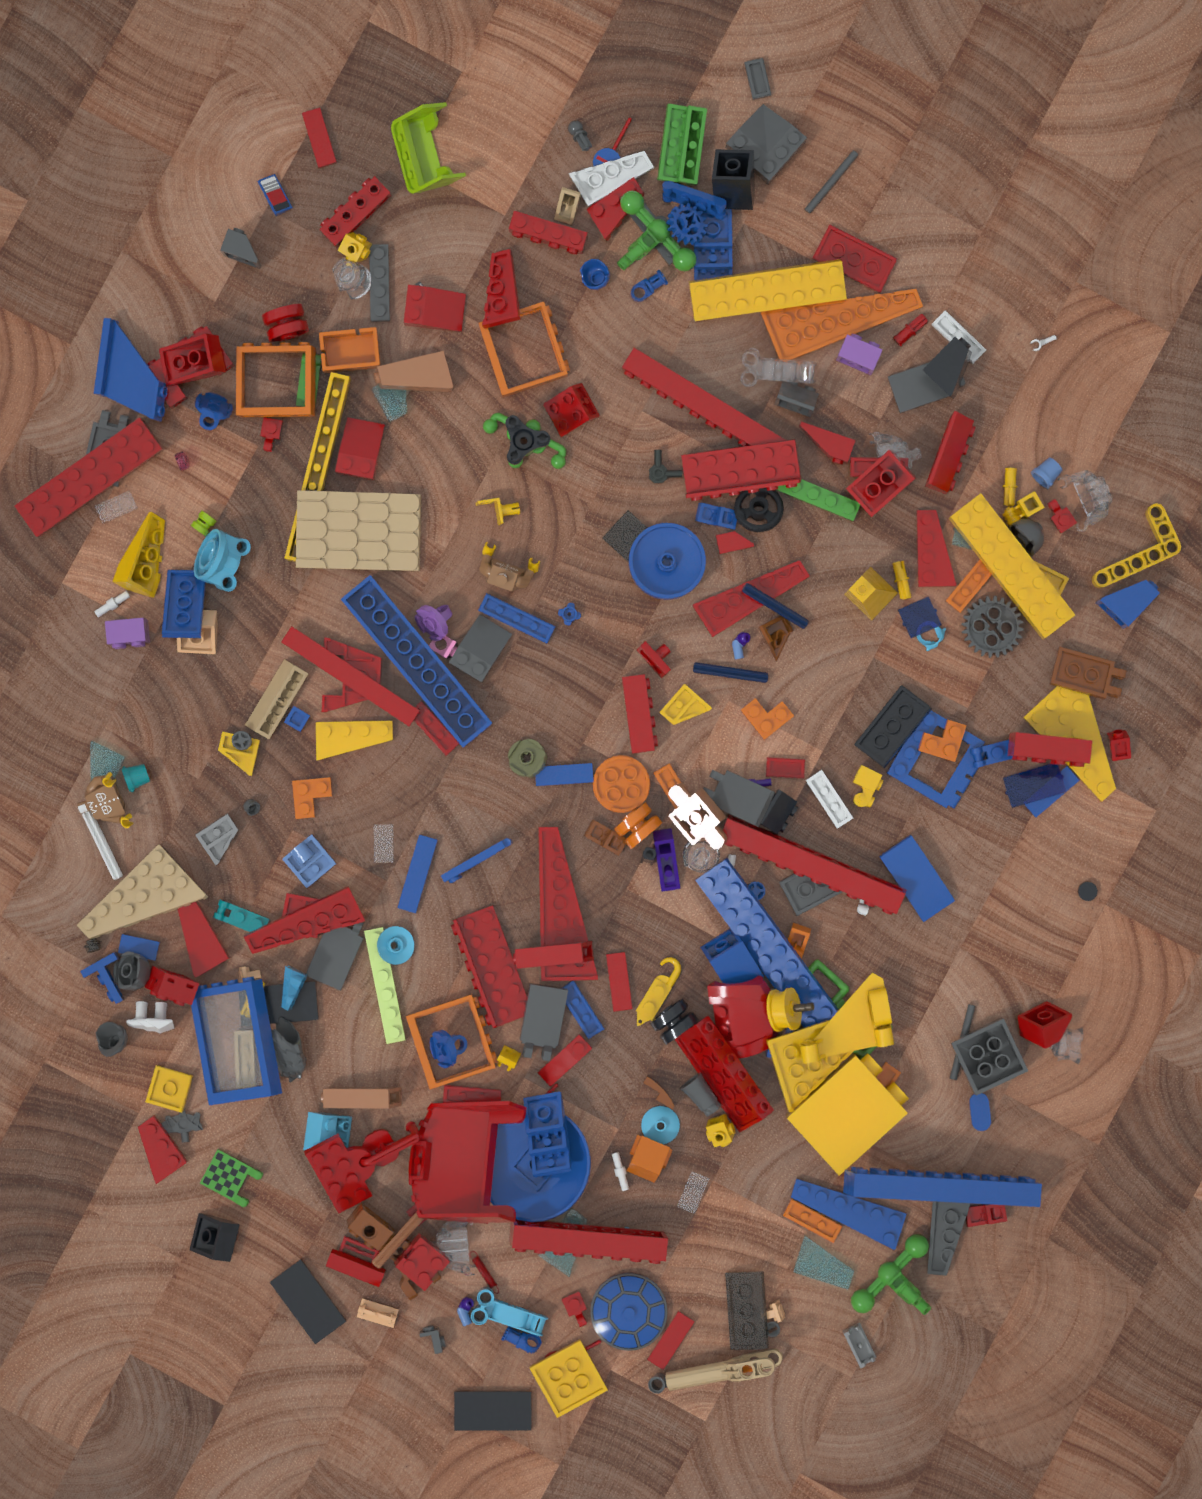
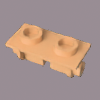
[357,1298,399,1328]

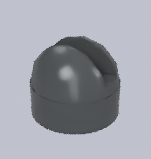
[243,799,260,816]
[764,1322,780,1337]

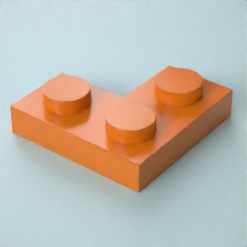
[740,698,794,740]
[918,720,967,762]
[292,777,333,819]

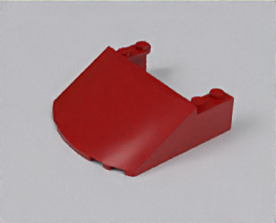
[409,1101,527,1224]

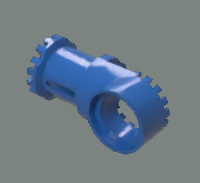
[631,270,668,302]
[501,1326,542,1354]

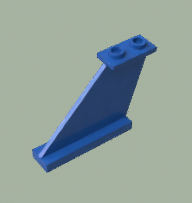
[94,318,168,422]

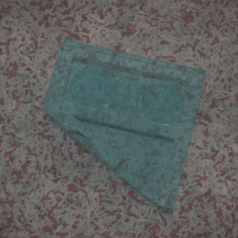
[371,385,407,423]
[90,741,125,781]

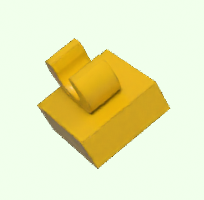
[497,1045,521,1071]

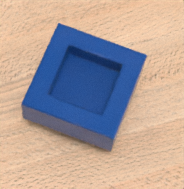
[284,706,310,732]

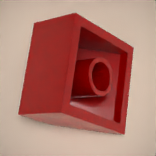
[1018,1001,1072,1049]

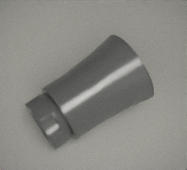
[680,1072,721,1117]

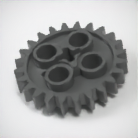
[961,596,1024,658]

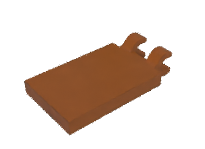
[1049,647,1127,700]

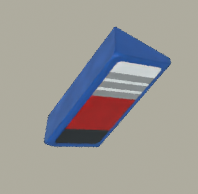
[257,174,293,217]

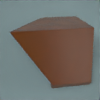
[758,616,793,662]

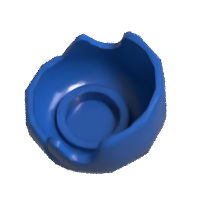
[580,259,610,290]

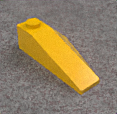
[112,512,165,598]

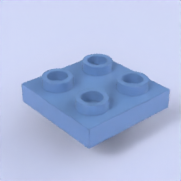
[283,834,337,888]

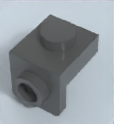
[419,1325,446,1354]

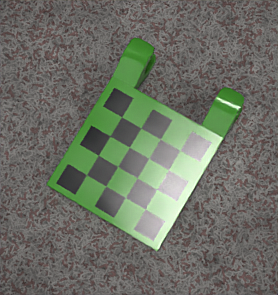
[200,1149,263,1207]

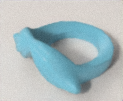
[916,621,946,651]

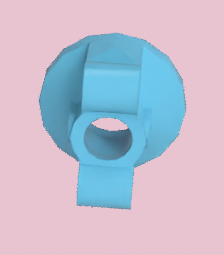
[194,529,251,592]

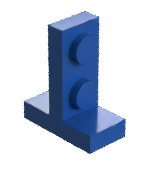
[80,952,125,1004]

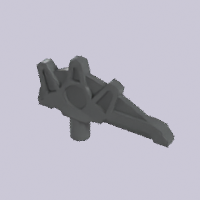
[161,1109,203,1143]

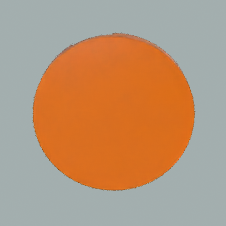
[593,755,650,813]

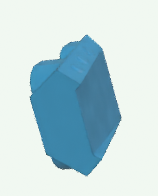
[281,965,307,1011]

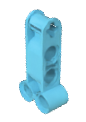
[471,1287,549,1336]

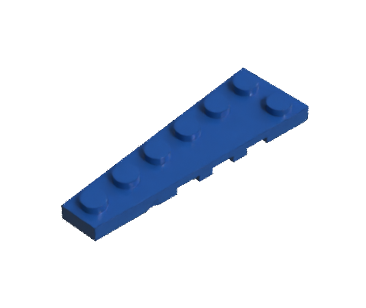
[790,1178,906,1250]

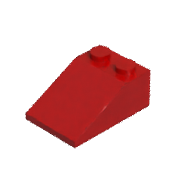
[404,285,466,332]
[159,334,226,386]
[335,417,385,481]
[846,449,916,517]

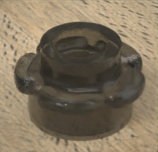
[83,938,102,953]

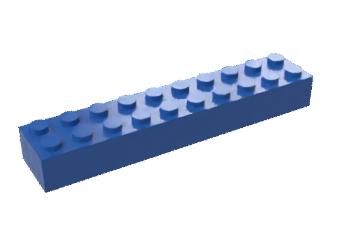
[341,575,493,748]
[843,1166,1042,1207]

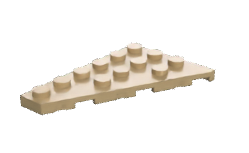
[77,844,208,940]

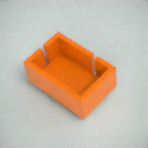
[319,327,381,374]

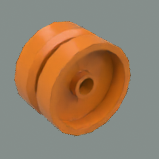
[614,802,663,849]

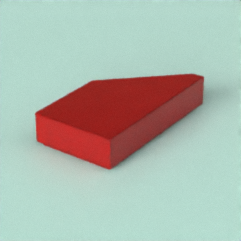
[716,531,754,554]

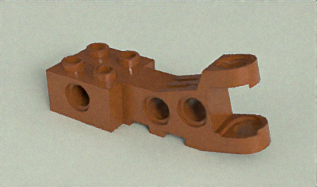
[347,1202,442,1301]

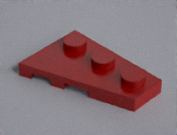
[586,177,645,241]

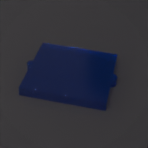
[898,596,942,639]

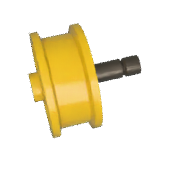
[767,987,814,1032]

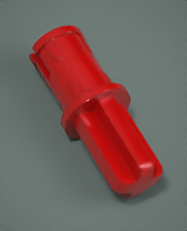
[893,314,928,347]

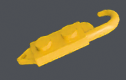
[635,957,681,1026]

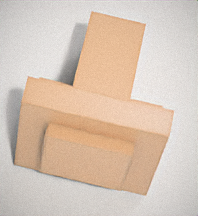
[238,967,261,982]
[761,1300,785,1322]

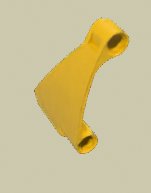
[799,973,894,1064]

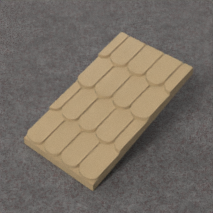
[296,490,421,571]

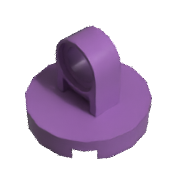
[415,605,452,641]

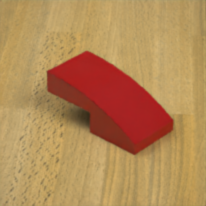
[966,1204,1007,1227]

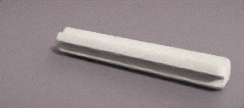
[82,811,123,880]

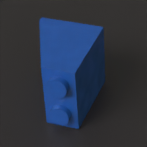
[1095,580,1160,629]
[700,928,764,984]

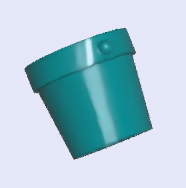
[121,764,150,792]

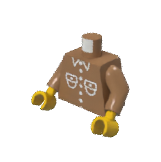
[480,542,540,591]
[77,772,134,828]

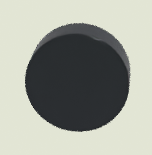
[1077,882,1098,901]

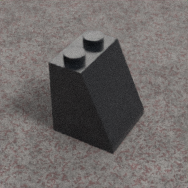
[712,149,755,210]
[923,337,972,399]

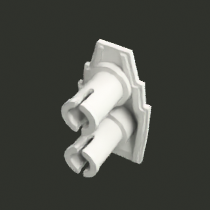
[127,1001,174,1033]

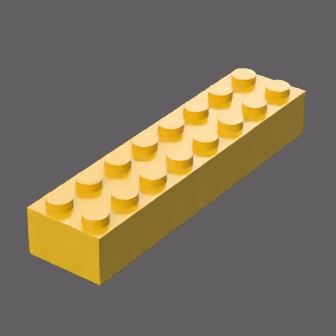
[688,259,847,321]
[948,493,1075,640]

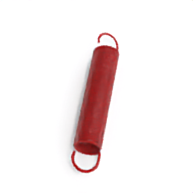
[469,1251,499,1294]

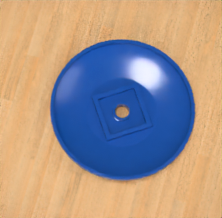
[490,1115,591,1222]

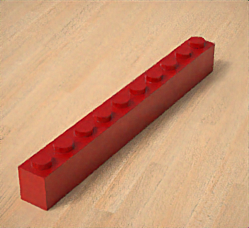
[622,348,798,448]
[723,815,907,915]

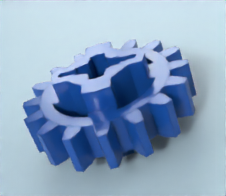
[666,203,708,245]

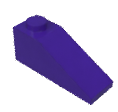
[653,828,681,892]

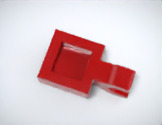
[260,417,283,452]
[1047,499,1077,534]
[562,1291,587,1327]

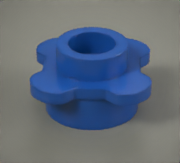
[558,603,581,626]

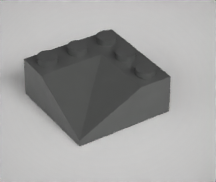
[725,104,807,185]
[951,1018,1028,1096]

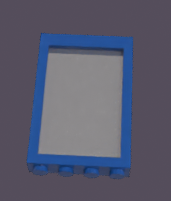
[191,976,282,1105]

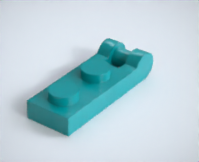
[213,899,270,932]

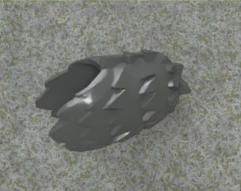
[271,1017,307,1083]

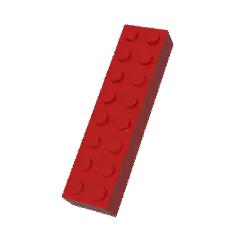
[14,417,164,537]
[509,1220,668,1264]

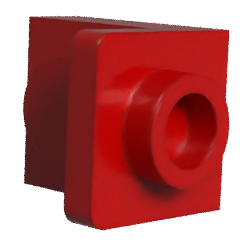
[1107,729,1131,761]

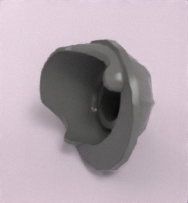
[96,1021,128,1057]

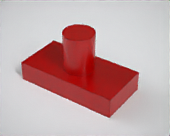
[637,641,671,679]

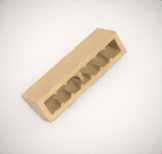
[245,659,308,739]

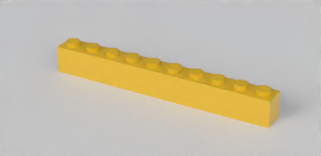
[285,372,351,562]

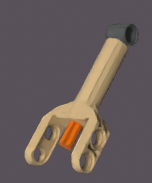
[648,1349,783,1394]

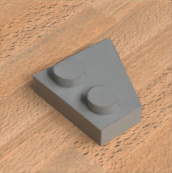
[195,813,238,865]

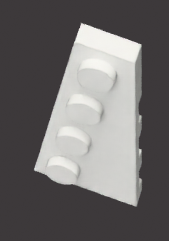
[569,151,654,207]

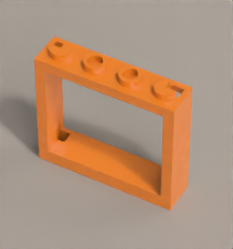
[478,302,570,398]
[236,342,316,418]
[406,994,498,1089]

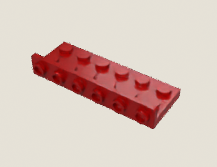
[681,439,801,501]
[451,905,527,1028]
[675,1016,774,1133]

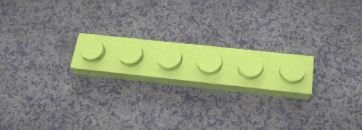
[364,927,406,1044]

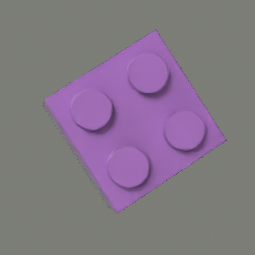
[836,334,883,375]
[105,618,150,649]

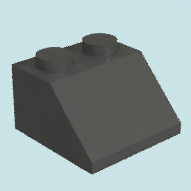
[220,228,261,269]

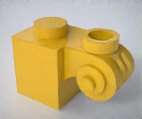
[1002,491,1045,526]
[852,765,884,808]

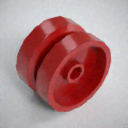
[262,304,309,342]

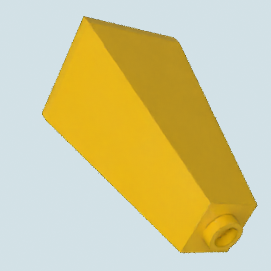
[844,567,898,621]

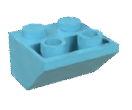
[303,1112,352,1150]

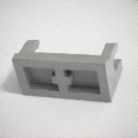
[843,1322,877,1368]

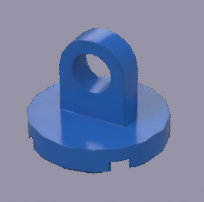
[195,392,233,430]
[429,1030,467,1068]

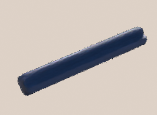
[742,583,809,629]
[693,662,769,683]

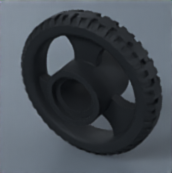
[734,488,784,533]

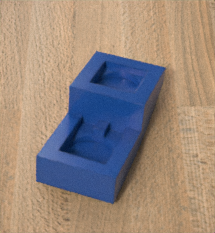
[695,502,737,530]

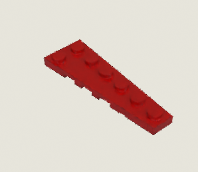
[692,560,810,637]
[244,886,365,954]

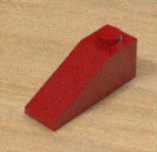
[799,421,855,465]
[537,1033,592,1087]

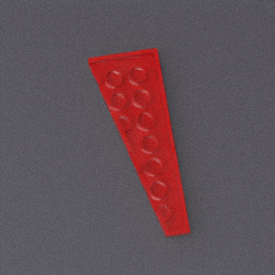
[539,827,598,981]

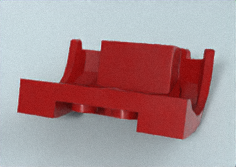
[707,975,779,1059]

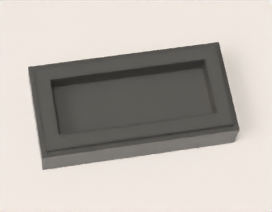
[744,58,771,100]

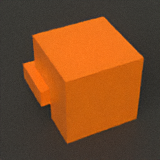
[626,1135,673,1183]

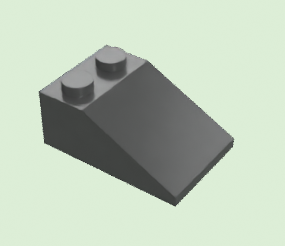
[774,379,819,417]
[449,614,512,683]

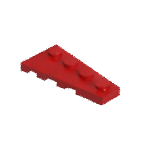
[482,249,521,329]
[916,510,957,587]

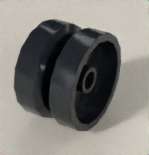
[650,998,699,1045]

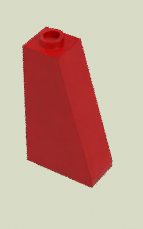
[178,901,230,978]
[513,941,594,969]

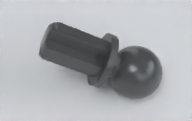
[568,120,592,152]

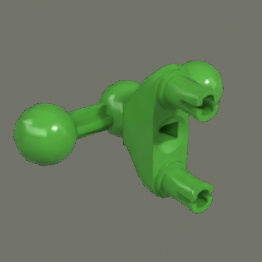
[617,190,696,272]
[851,1234,931,1315]

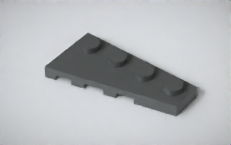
[927,1201,971,1276]

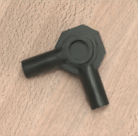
[649,450,682,483]

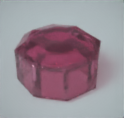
[175,451,190,471]

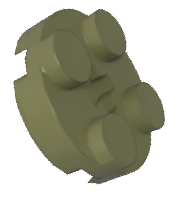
[508,739,547,778]

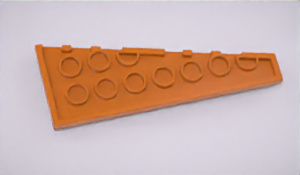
[760,289,923,364]

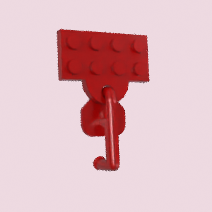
[304,1121,421,1214]

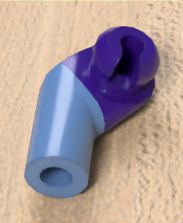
[732,632,751,660]
[457,1297,474,1326]

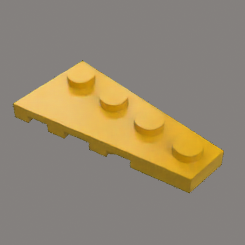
[316,721,393,761]

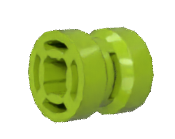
[190,510,217,537]

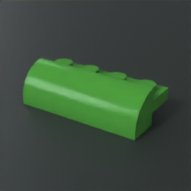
[657,104,707,186]

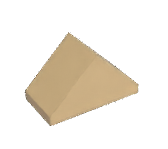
[554,187,581,225]

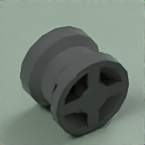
[232,731,252,750]

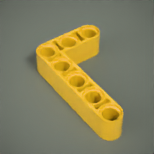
[1092,503,1181,588]

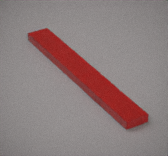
[281,626,420,727]

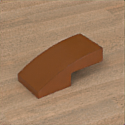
[583,819,626,856]
[643,1076,674,1110]

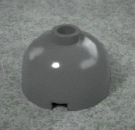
[1008,518,1044,557]
[113,951,151,991]

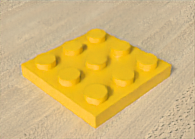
[529,1339,608,1418]

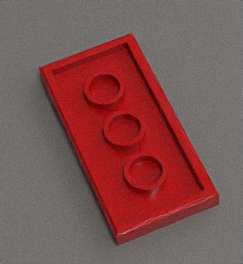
[812,224,897,293]

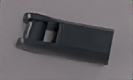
[641,847,656,866]

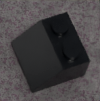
[760,789,798,835]
[189,1213,240,1262]

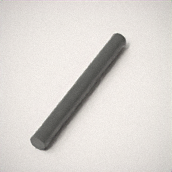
[804,150,858,214]
[949,1004,976,1080]

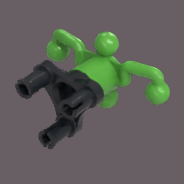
[483,413,566,469]

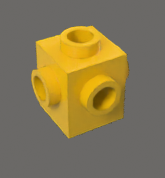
[338,232,372,263]
[706,1114,735,1147]

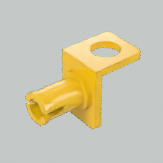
[475,498,520,525]

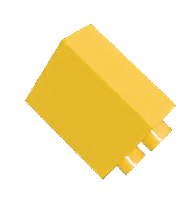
[786,1053,909,1176]

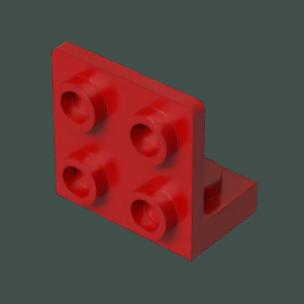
[543,383,600,437]

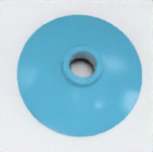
[377,926,414,965]
[641,1106,680,1144]

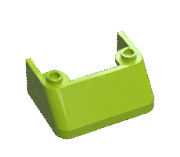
[391,102,466,194]

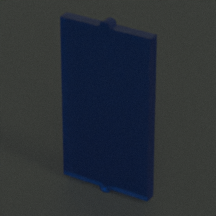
[1003,764,1066,808]

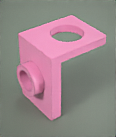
[429,636,458,660]

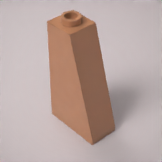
[373,351,453,392]
[321,1087,402,1109]

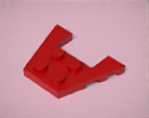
[321,637,382,713]

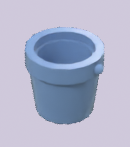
[1031,457,1063,489]

